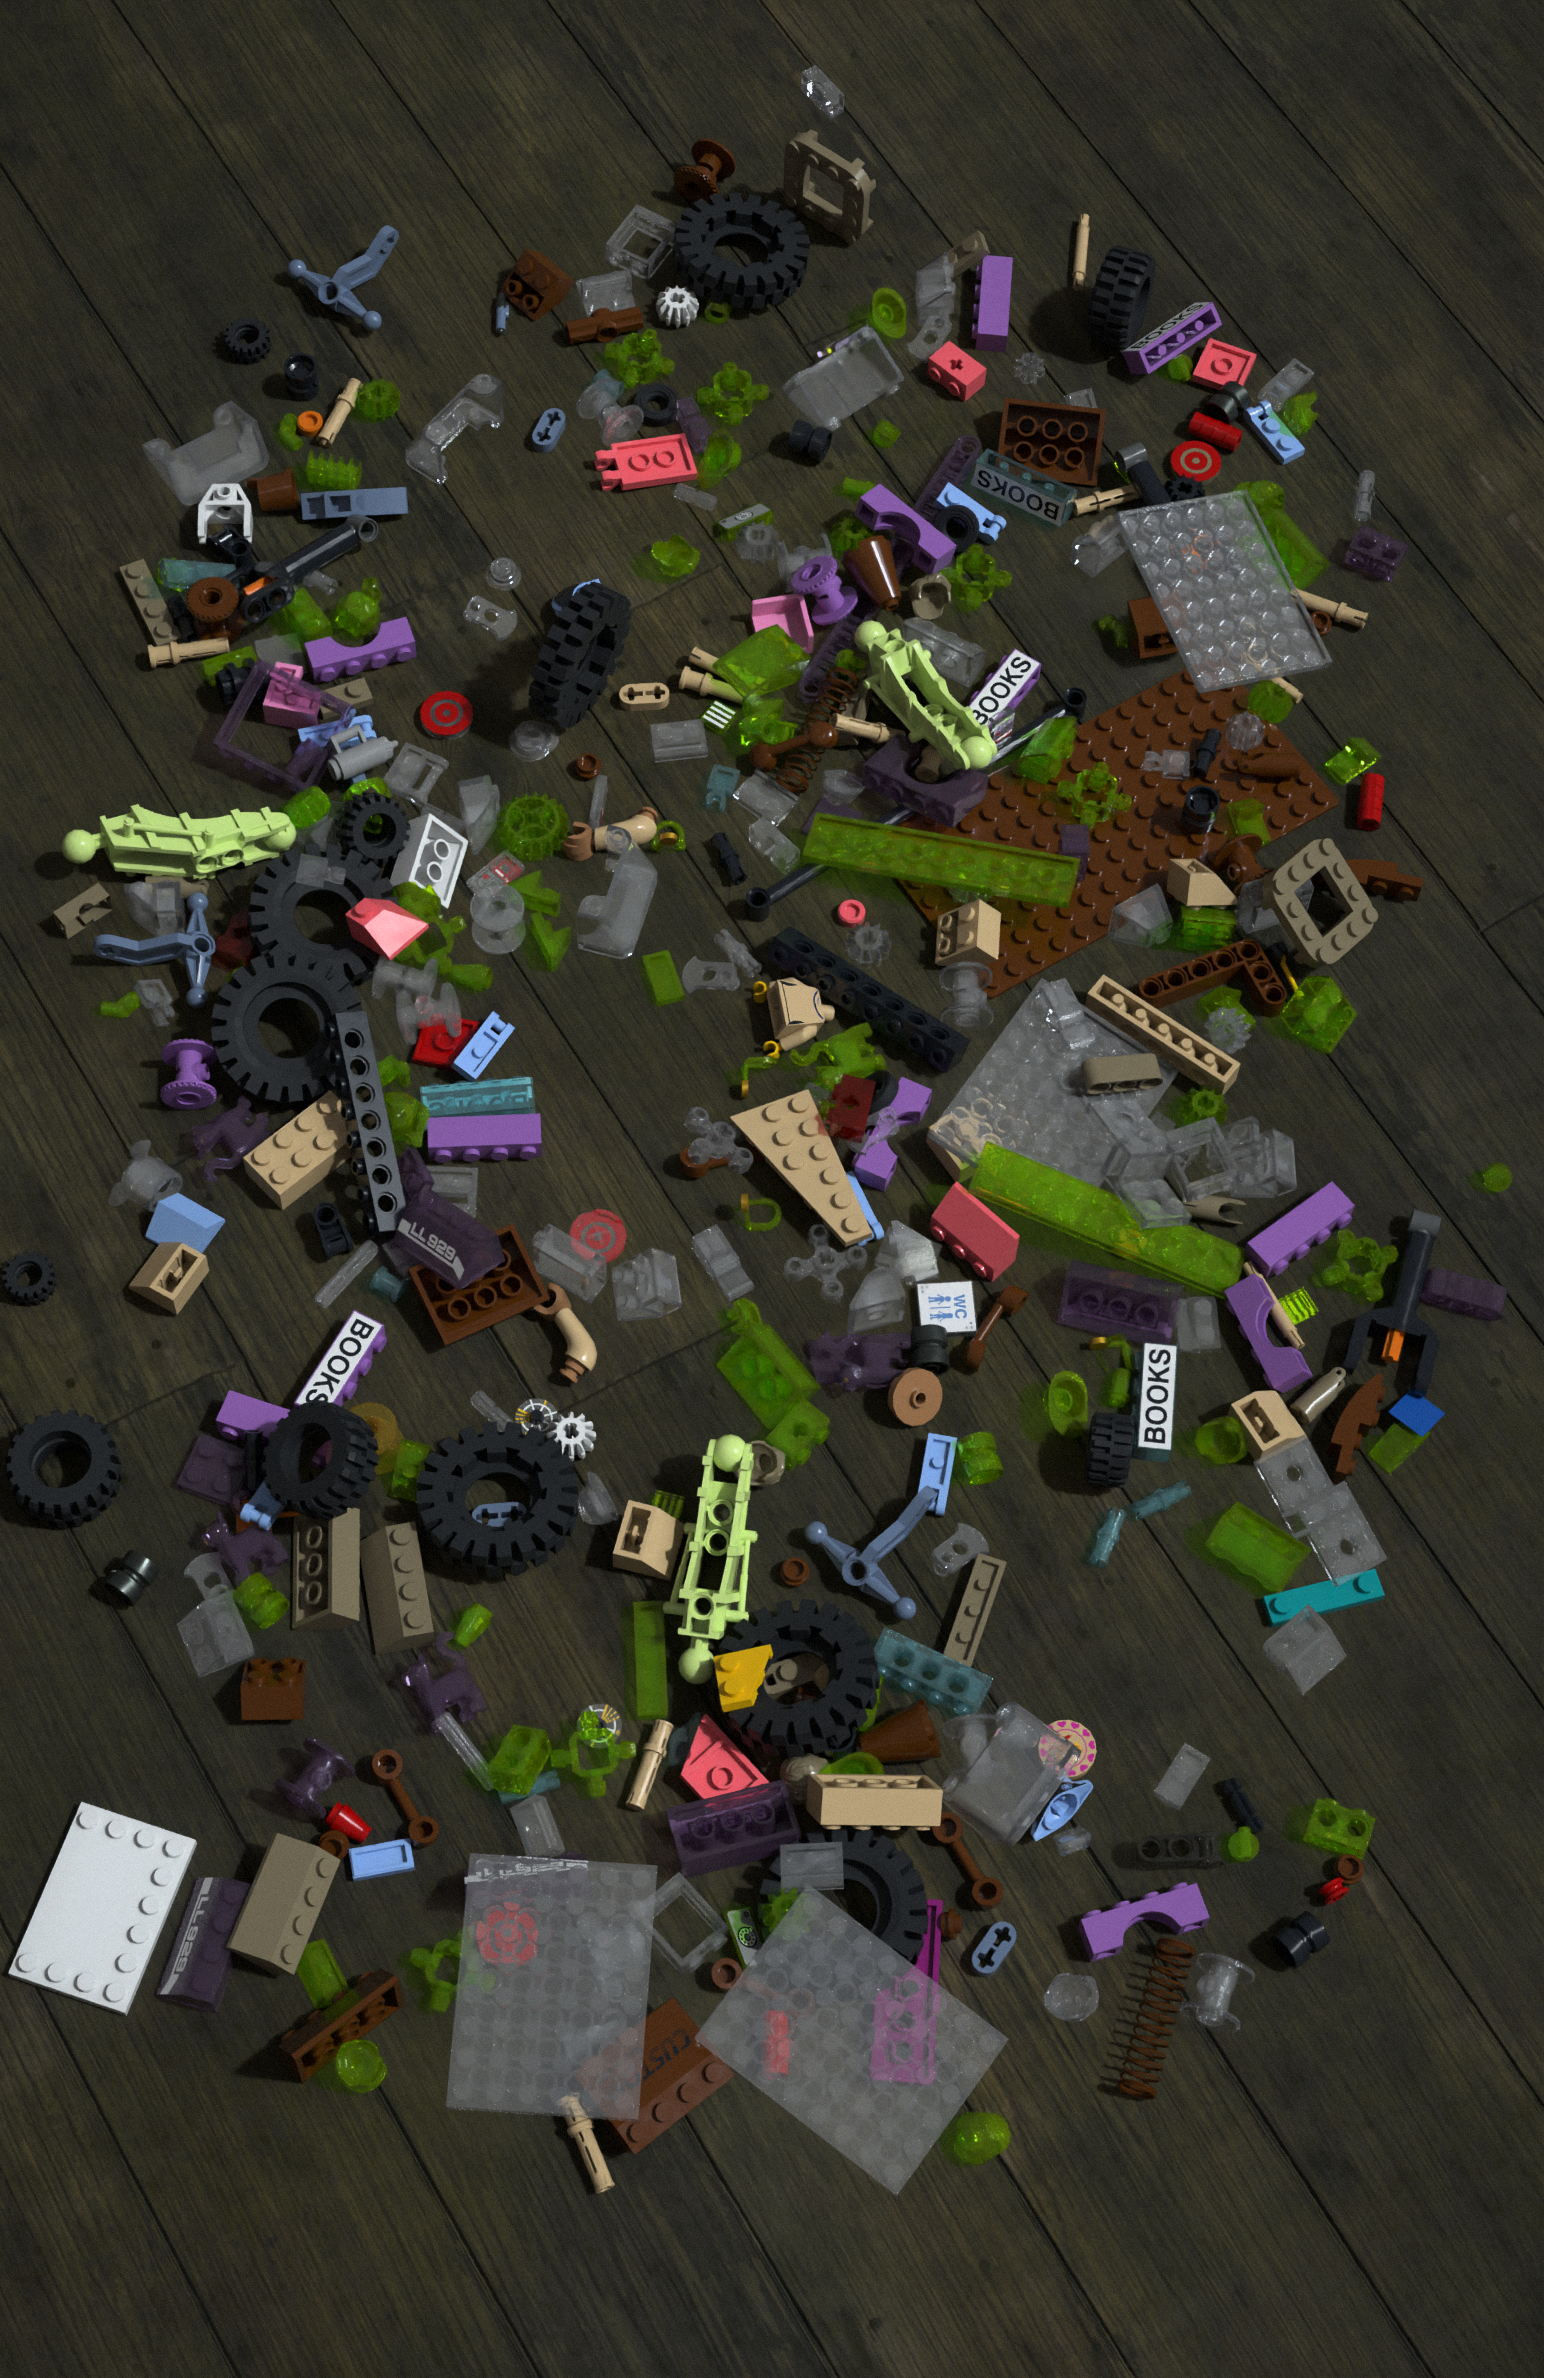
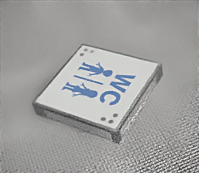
[915,1280,978,1338]

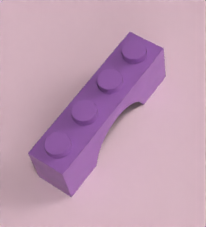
[854,484,957,575]
[304,617,417,683]
[851,1077,932,1192]
[1224,1274,1313,1393]
[1078,1882,1210,1963]

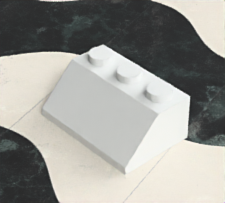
[390,813,469,910]

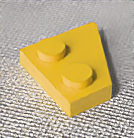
[714,1644,773,1713]

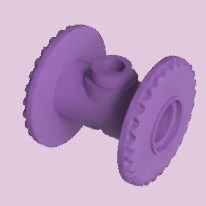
[790,555,858,626]
[160,1039,217,1110]

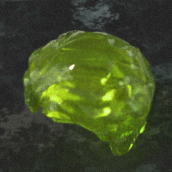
[1283,390,1319,438]
[651,534,700,577]
[392,881,441,922]
[1194,1416,1248,1464]
[334,2039,388,2093]
[954,2111,1011,2165]

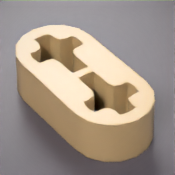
[619,683,669,711]

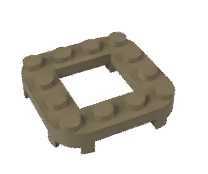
[783,129,876,244]
[1260,838,1378,970]

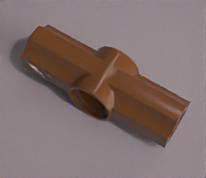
[565,306,643,344]

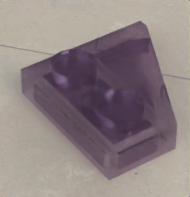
[397,1146,435,1222]

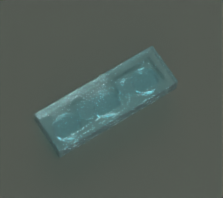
[159,559,240,590]

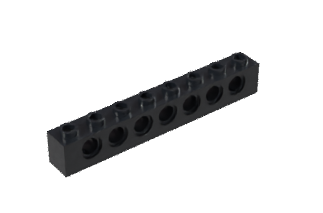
[765,926,971,1073]
[324,1011,409,1239]

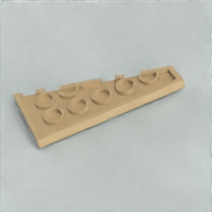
[730,1089,872,1247]

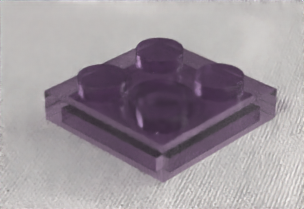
[176,1433,245,1508]

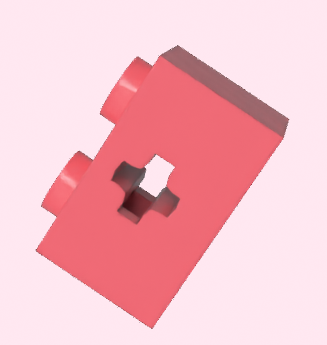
[927,341,987,402]

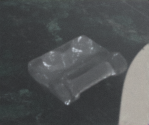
[381,742,449,807]
[418,1166,479,1218]

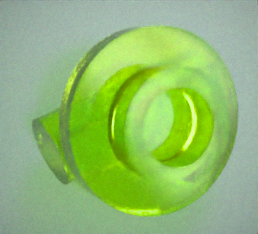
[1167,354,1193,382]
[835,649,866,676]
[1228,1827,1259,1862]

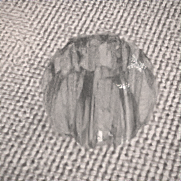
[1225,711,1264,751]

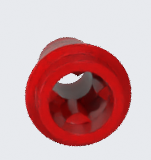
[324,1802,372,1844]

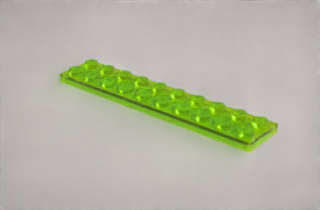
[802,812,1081,909]
[968,1141,1247,1301]

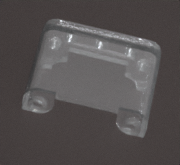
[781,327,905,432]
[405,374,504,486]
[142,401,269,505]
[577,824,657,959]
[941,1701,1081,1847]

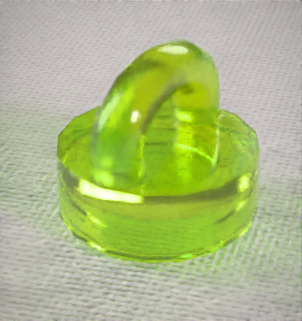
[705,298,732,324]
[873,419,901,447]
[1483,1162,1512,1192]

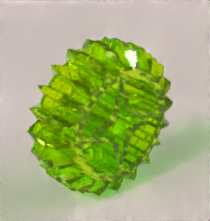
[496,791,569,861]

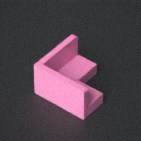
[751,594,814,657]
[263,662,322,729]

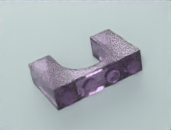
[861,733,989,829]

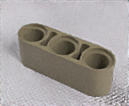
[1080,1053,1163,1094]

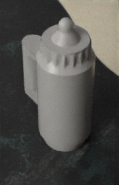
[327,724,398,781]

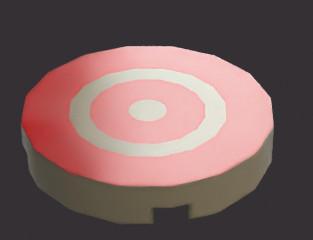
[1170,440,1221,486]

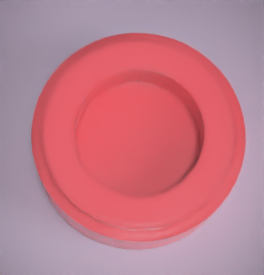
[838,899,865,928]

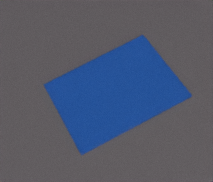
[1388,1389,1445,1437]

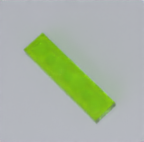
[633,1601,668,1719]

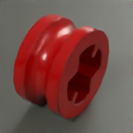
[1318,1877,1350,1905]

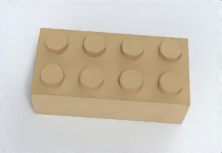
[243,1090,367,1210]
[806,1773,943,1830]

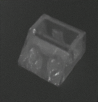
[915,252,956,325]
[124,880,186,937]
[1228,1128,1297,1198]
[887,1220,940,1286]
[611,1247,682,1322]
[176,1591,255,1678]
[1262,1604,1347,1695]

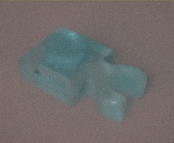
[706,764,740,812]

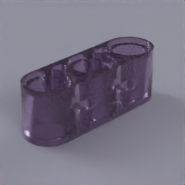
[1421,1268,1507,1321]

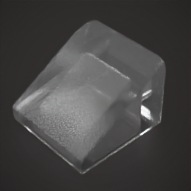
[1064,387,1097,408]
[1053,1826,1092,1857]

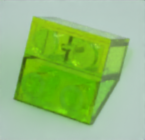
[1018,716,1078,785]
[1175,905,1237,952]
[1279,976,1358,1054]

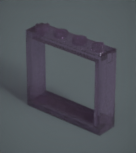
[213,658,357,796]

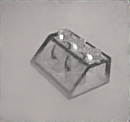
[902,617,986,688]

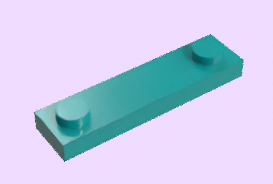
[1262,1569,1385,1628]

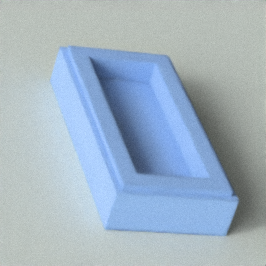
[349,1838,415,1882]

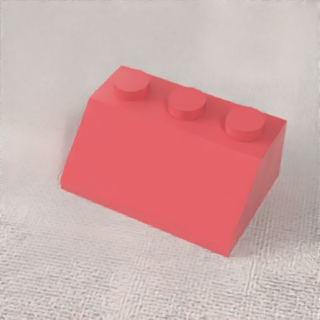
[930,1182,1020,1282]

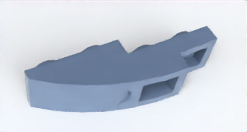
[301,487,408,520]

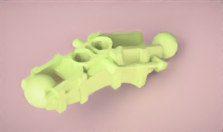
[854,620,998,771]
[61,804,297,880]
[663,1434,758,1684]

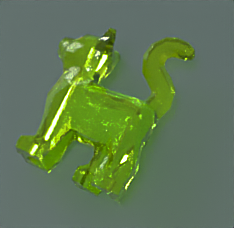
[789,1022,886,1095]

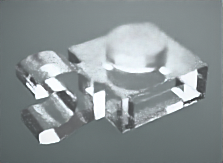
[1143,750,1190,780]
[295,853,346,888]
[133,979,175,1027]

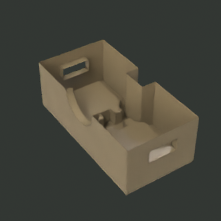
[53,883,113,939]

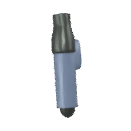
[495,292,509,335]

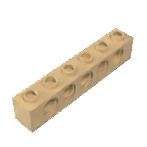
[1084,974,1240,1099]

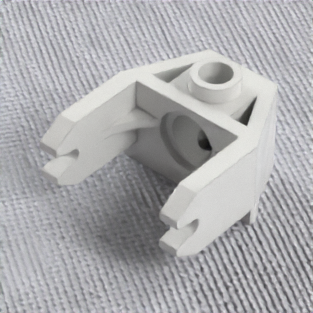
[198,484,253,544]

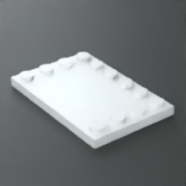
[8,1802,197,2016]

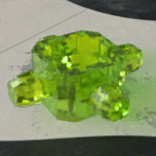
[605,328,675,389]
[697,362,769,425]
[938,544,1012,610]
[1056,762,1132,830]
[396,901,467,975]
[1321,1228,1398,1302]
[550,1711,636,1798]
[410,1927,496,2014]

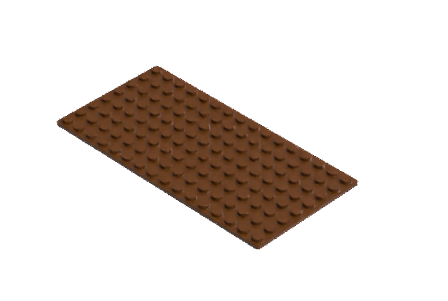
[870,654,1338,1000]

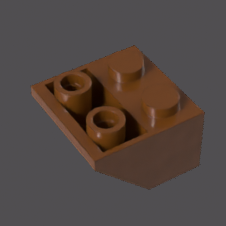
[500,249,575,321]
[1127,592,1191,659]
[241,1657,306,1720]

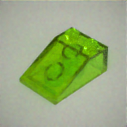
[712,624,811,701]

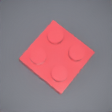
[1191,338,1257,390]

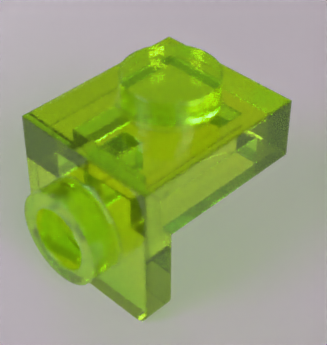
[377,1054,411,1088]

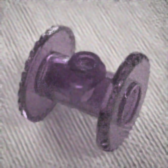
[274,1738,355,1819]

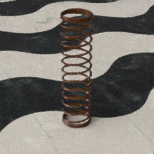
[776,666,859,794]
[1117,1938,1196,2100]

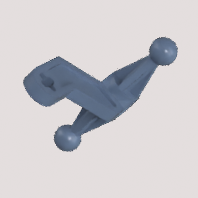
[287,225,399,331]
[93,892,216,1009]
[804,1485,938,1621]

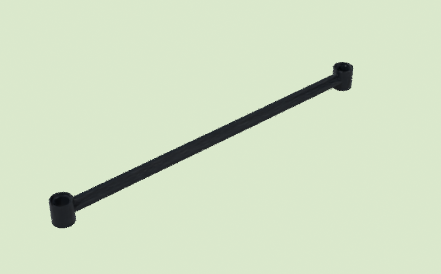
[745,687,1087,922]

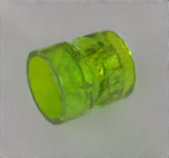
[957,1432,1004,1485]
[233,1572,290,1629]

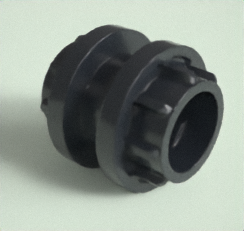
[215,657,270,709]

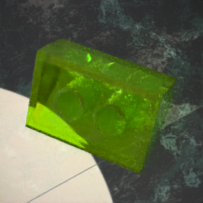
[1236,507,1331,599]
[716,1323,821,1429]
[1205,1501,1312,1594]

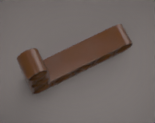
[1137,939,1286,1018]

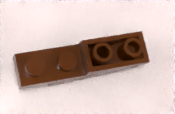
[1309,859,1423,902]
[1326,1374,1386,1485]

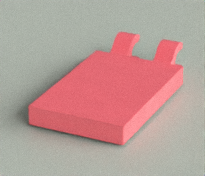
[594,433,697,491]

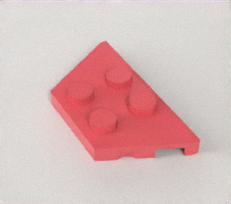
[679,1714,784,1822]

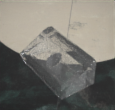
[510,1795,565,1864]

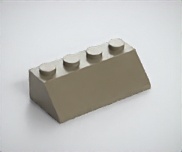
[292,1508,360,1630]
[359,1521,435,1655]
[226,1833,341,1975]

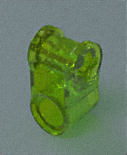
[746,717,798,751]

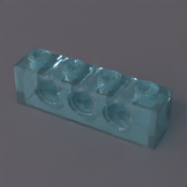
[874,1627,994,1719]

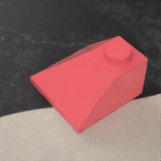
[345,898,429,961]

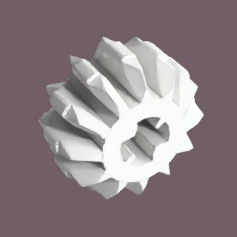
[656,284,699,328]
[546,1411,596,1462]

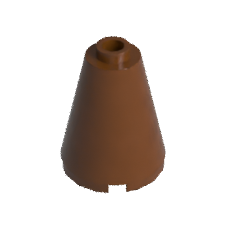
[840,535,902,612]
[855,1698,942,1764]

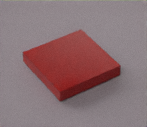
[412,1011,480,1072]

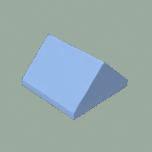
[145,1193,225,1253]

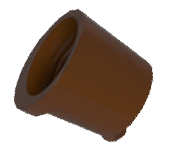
[247,467,298,512]

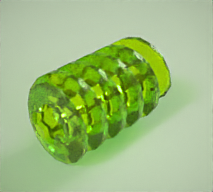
[305,451,362,490]

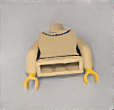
[753,977,835,1062]

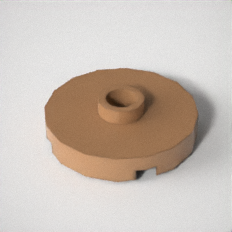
[888,1367,942,1426]

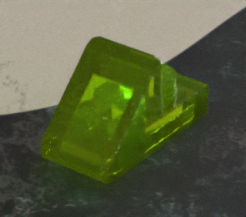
[738,697,784,747]
[1324,737,1382,786]
[1227,798,1271,846]
[506,870,561,917]
[530,911,572,972]
[1199,986,1257,1041]
[1369,1422,1431,1474]
[390,1439,431,1503]

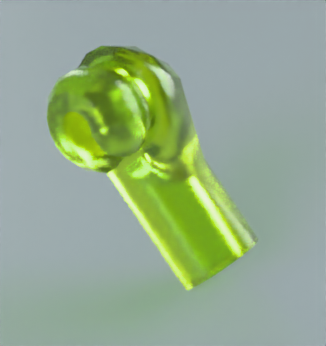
[279,413,303,451]
[1098,614,1129,648]
[100,991,141,1018]

